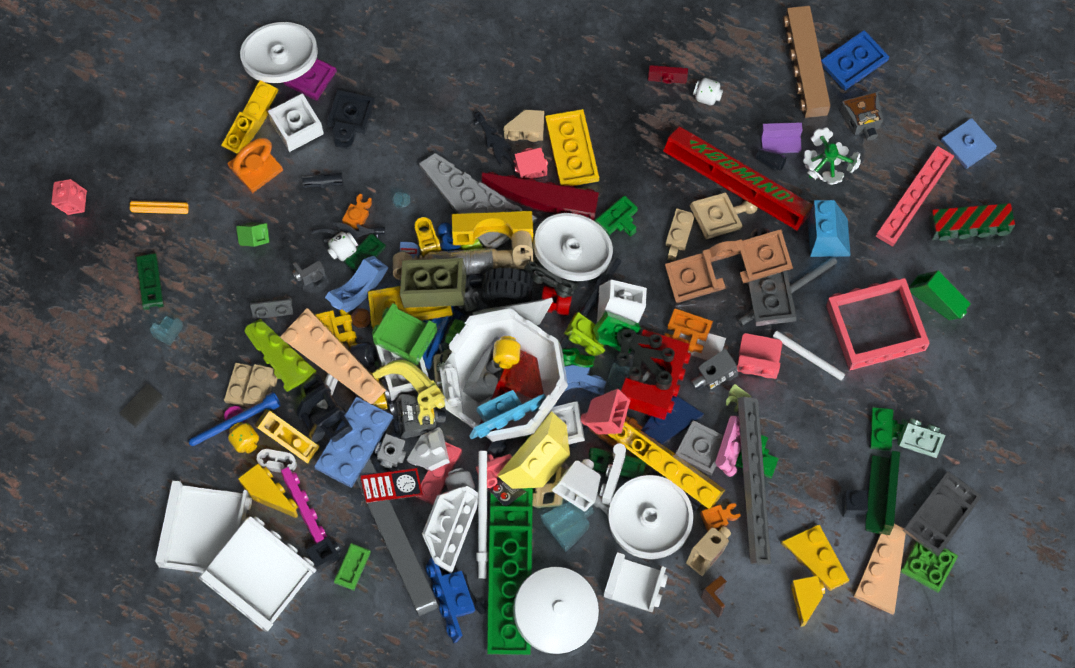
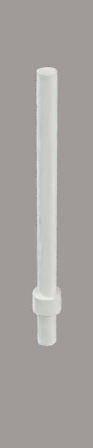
[476,451,489,578]

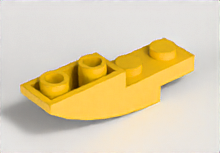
[221,80,278,154]

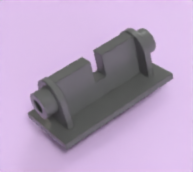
[250,295,293,319]

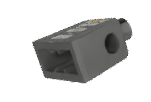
[690,349,738,391]
[396,394,446,439]

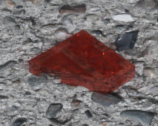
[505,350,544,399]

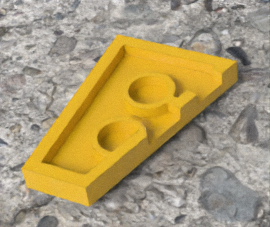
[781,524,849,591]

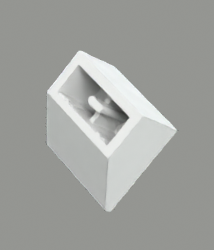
[597,280,647,323]

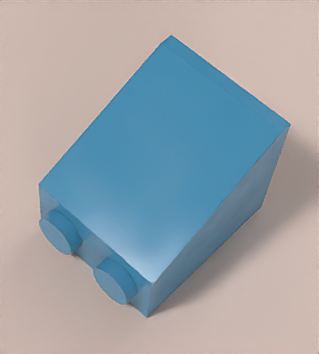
[808,200,851,257]

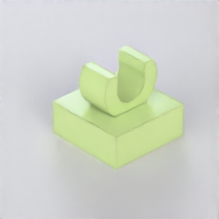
[726,384,751,412]

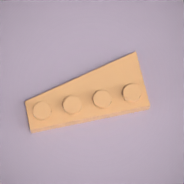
[854,524,906,615]

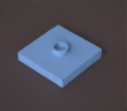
[941,118,997,169]

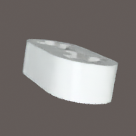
[257,449,297,473]

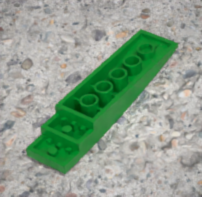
[487,488,533,655]

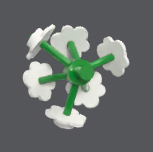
[803,127,861,185]

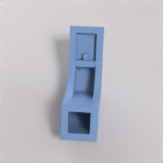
[325,256,388,313]
[553,365,606,407]

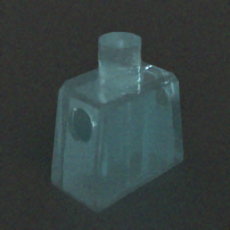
[542,502,594,552]

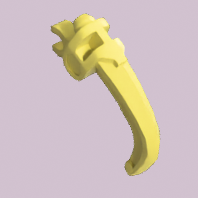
[373,360,445,425]

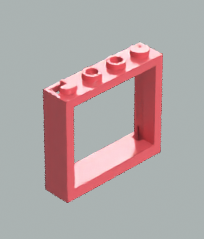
[826,278,930,371]

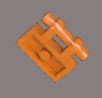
[664,309,713,354]

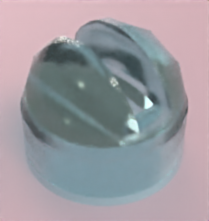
[393,192,411,208]

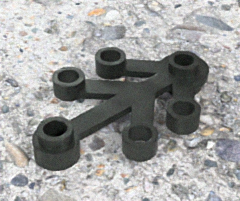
[524,255,579,298]
[616,329,675,390]

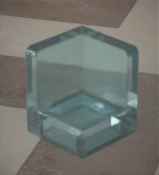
[150,316,183,346]

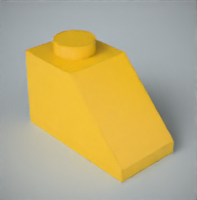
[790,576,825,627]

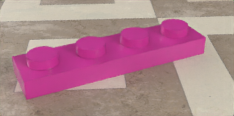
[281,467,327,544]

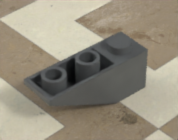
[463,337,504,403]

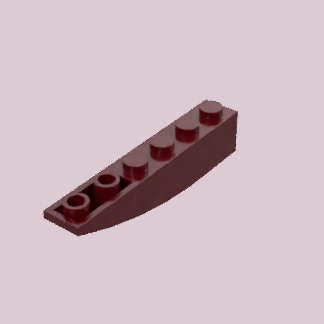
[482,172,599,221]

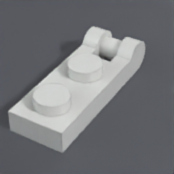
[600,444,626,505]

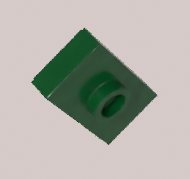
[344,233,386,272]

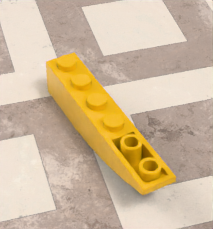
[608,421,725,509]

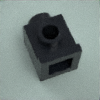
[306,537,341,573]

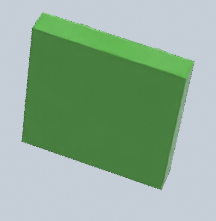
[900,541,958,593]

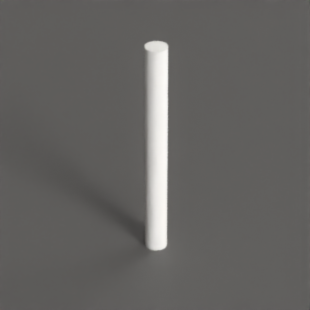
[773,331,846,381]

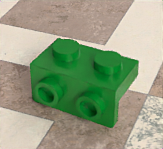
[593,311,641,353]

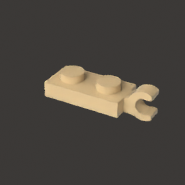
[665,208,695,261]

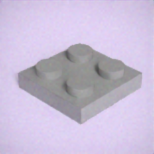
[676,420,724,476]

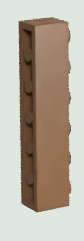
[783,6,830,118]

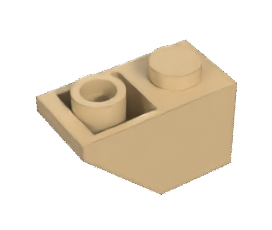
[504,110,544,142]

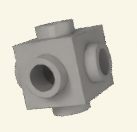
[375,434,406,468]

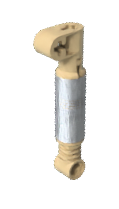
[392,231,533,280]

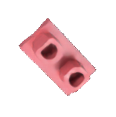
[476,454,512,488]

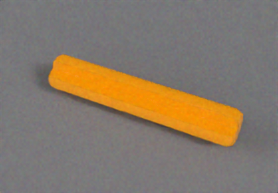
[130,201,189,214]

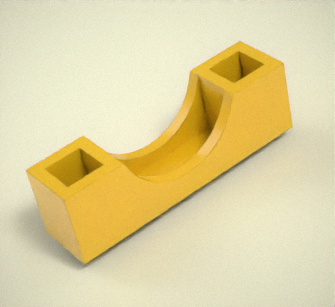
[452,211,533,245]

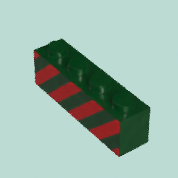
[929,203,1015,241]

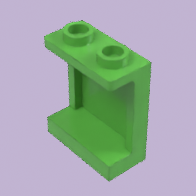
[372,303,437,365]

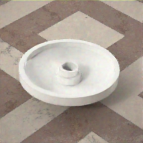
[240,22,318,83]
[533,213,613,281]
[608,475,693,559]
[513,567,599,654]

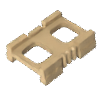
[532,467,566,508]

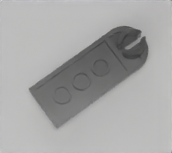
[742,228,796,326]

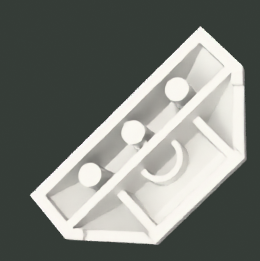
[473,298,553,326]
[422,486,478,572]

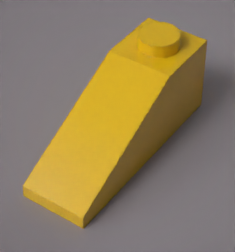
[254,409,320,463]

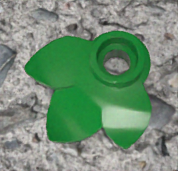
[562,348,595,368]

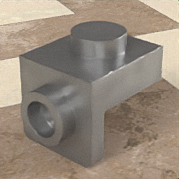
[292,261,325,286]

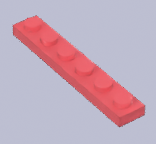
[876,146,954,247]

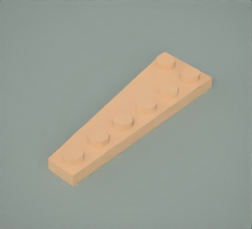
[280,308,386,404]

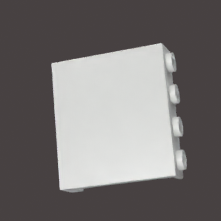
[155,481,252,573]
[199,516,316,632]

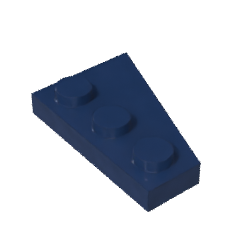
[641,396,704,445]

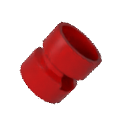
[542,286,572,316]

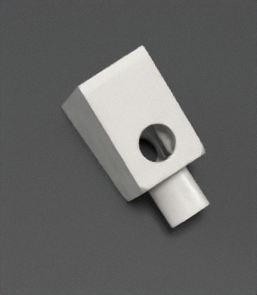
[552,459,601,511]

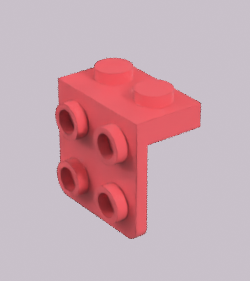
[737,333,782,379]

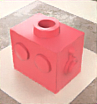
[514,148,548,180]
[51,179,87,215]

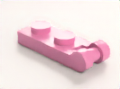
[715,416,741,477]

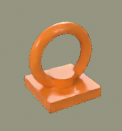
[227,138,283,193]

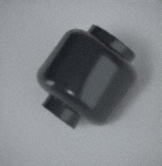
[349,342,378,368]

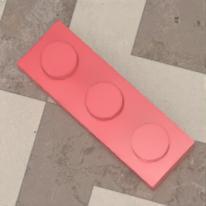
[416,442,462,505]

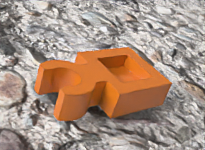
[342,194,372,230]
[700,503,741,532]

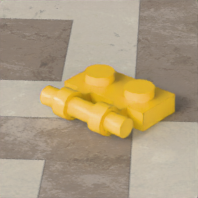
[316,309,357,348]

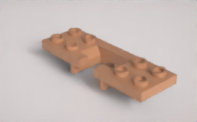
[665,229,793,303]

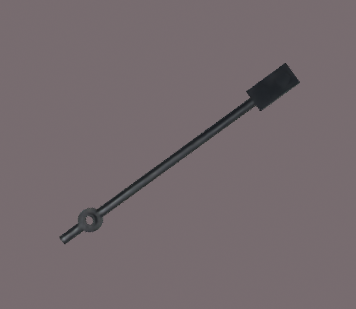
[488,257,622,458]

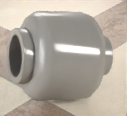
[445,468,475,491]

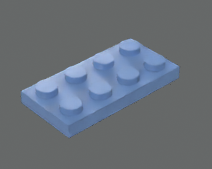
[314,397,393,488]

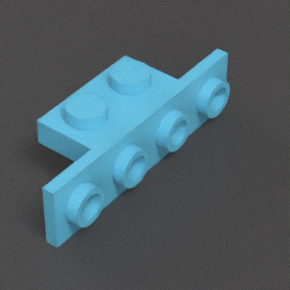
[469,390,546,439]

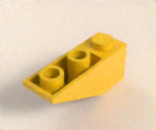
[238,463,298,518]

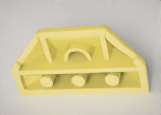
[497,411,570,489]

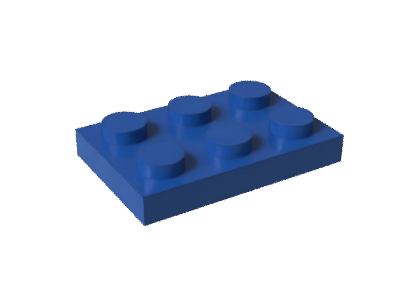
[821,30,889,91]

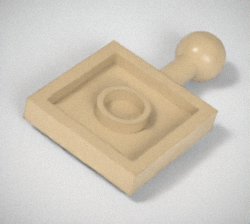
[690,193,758,239]

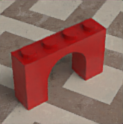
[621,329,692,420]

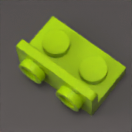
[564,312,605,356]

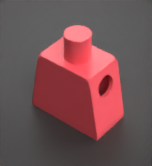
[581,389,630,434]

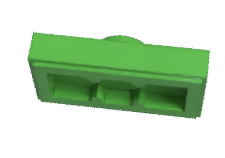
[334,543,371,591]

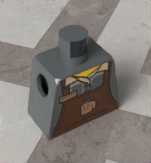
[839,92,883,141]

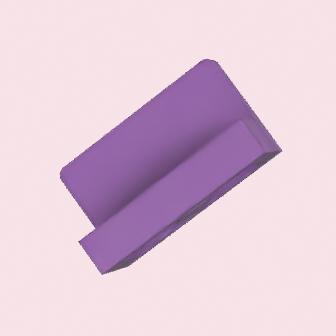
[761,123,802,153]

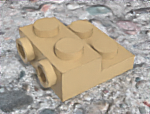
[224,363,277,411]

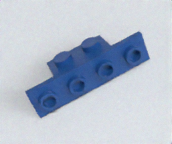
[426,557,475,643]

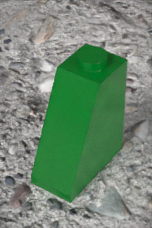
[909,270,971,320]

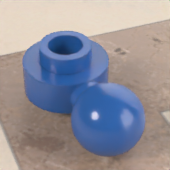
[437,222,461,251]

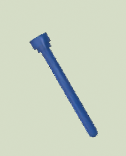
[189,392,281,446]

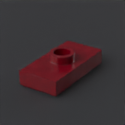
[648,65,688,84]

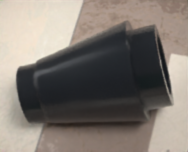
[756,149,787,171]

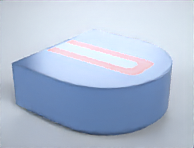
[400,242,420,258]

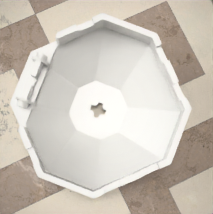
[440,308,568,441]

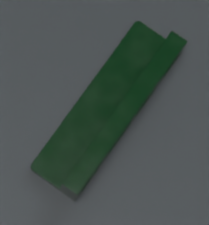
[865,450,900,535]

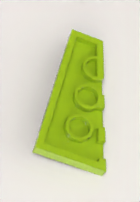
[244,319,317,392]

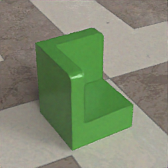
[236,222,269,247]

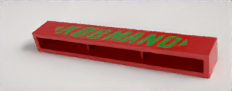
[663,126,813,231]

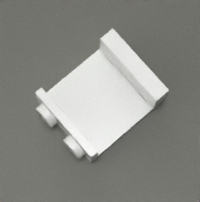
[604,552,668,612]

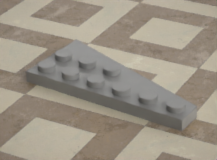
[419,153,537,249]

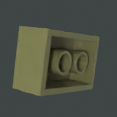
[400,258,466,308]

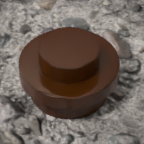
[351,308,371,328]

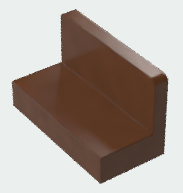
[701,576,727,618]

